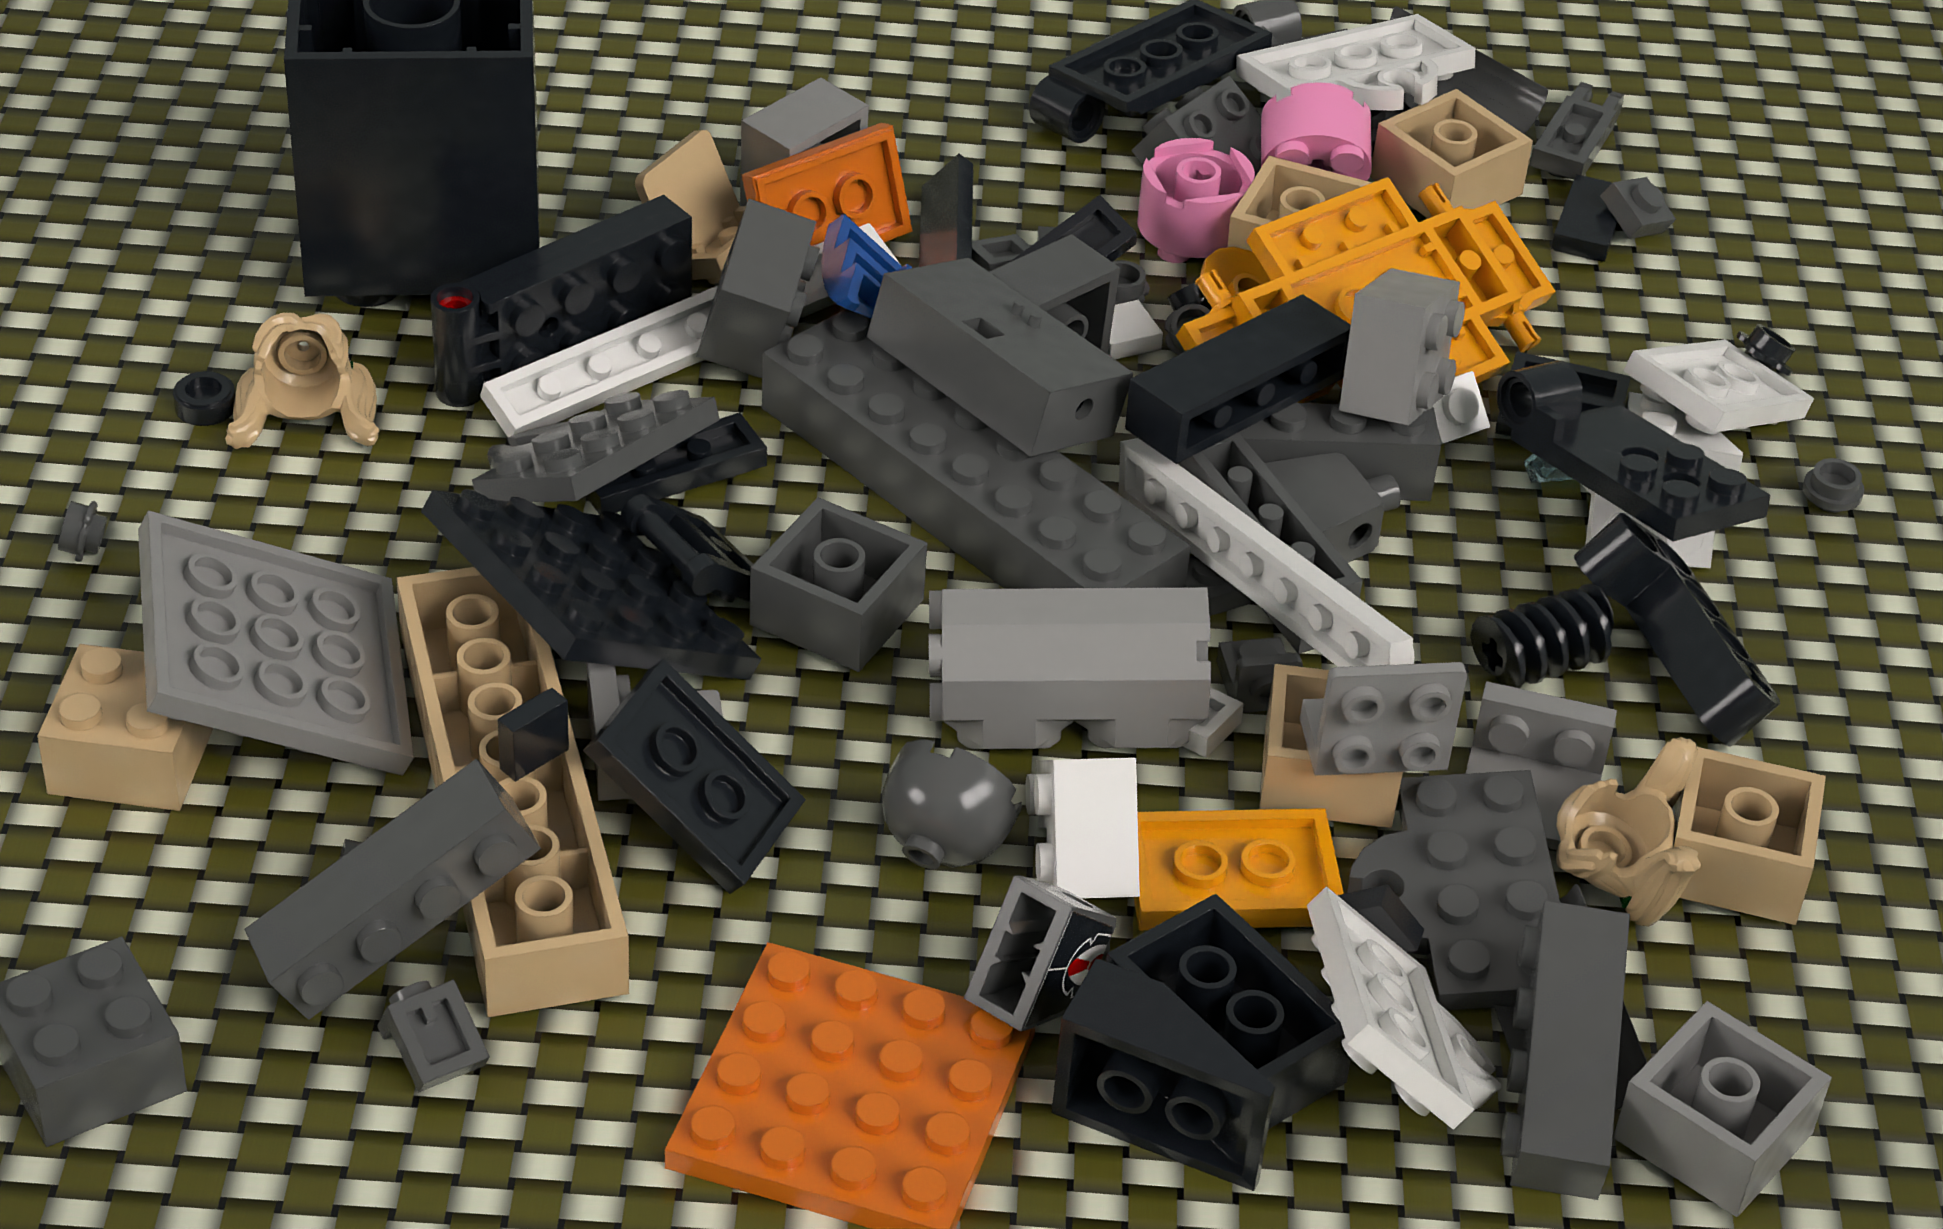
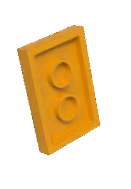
[1134,808,1344,931]

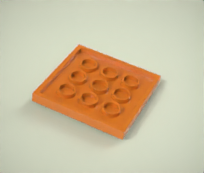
[665,942,1035,1229]

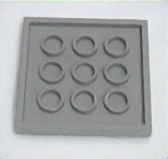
[138,510,414,776]

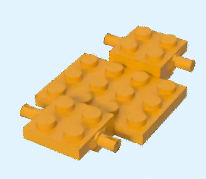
[1176,177,1556,403]

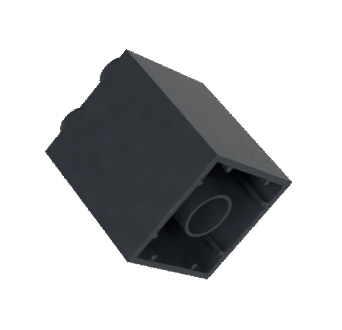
[284,0,540,307]

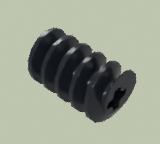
[1470,583,1614,689]

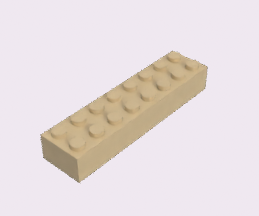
[397,567,629,1017]

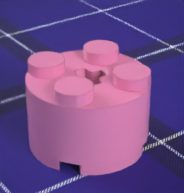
[1261,82,1372,181]
[1137,138,1255,263]

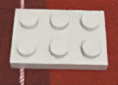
[1623,339,1814,434]

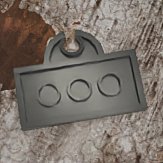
[472,390,720,502]
[1348,770,1560,1011]

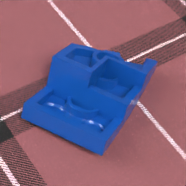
[822,214,912,319]

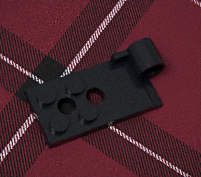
[1029,0,1272,143]
[1497,361,1771,542]

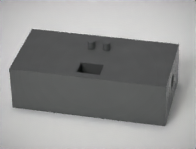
[867,258,1134,457]

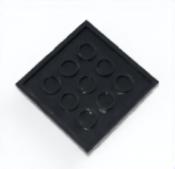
[421,489,761,680]

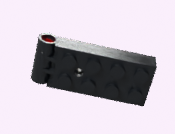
[431,195,692,407]

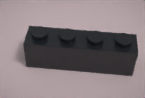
[1125,294,1351,464]

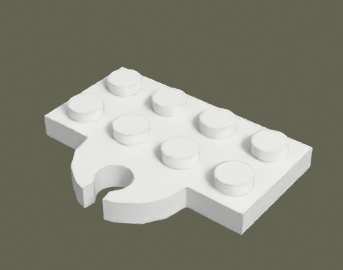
[1236,14,1476,111]
[1307,886,1501,1130]

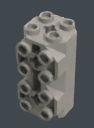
[929,587,1211,749]

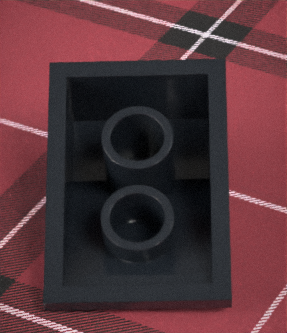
[1051,958,1275,1191]

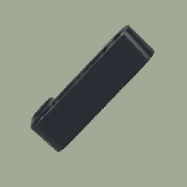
[1574,513,1781,747]

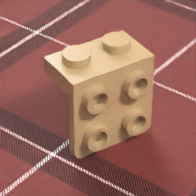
[635,130,746,284]

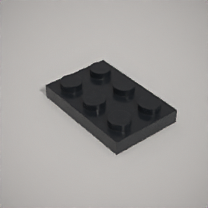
[583,658,806,894]

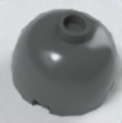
[882,739,1022,869]

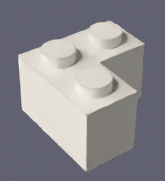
[1025,758,1140,898]

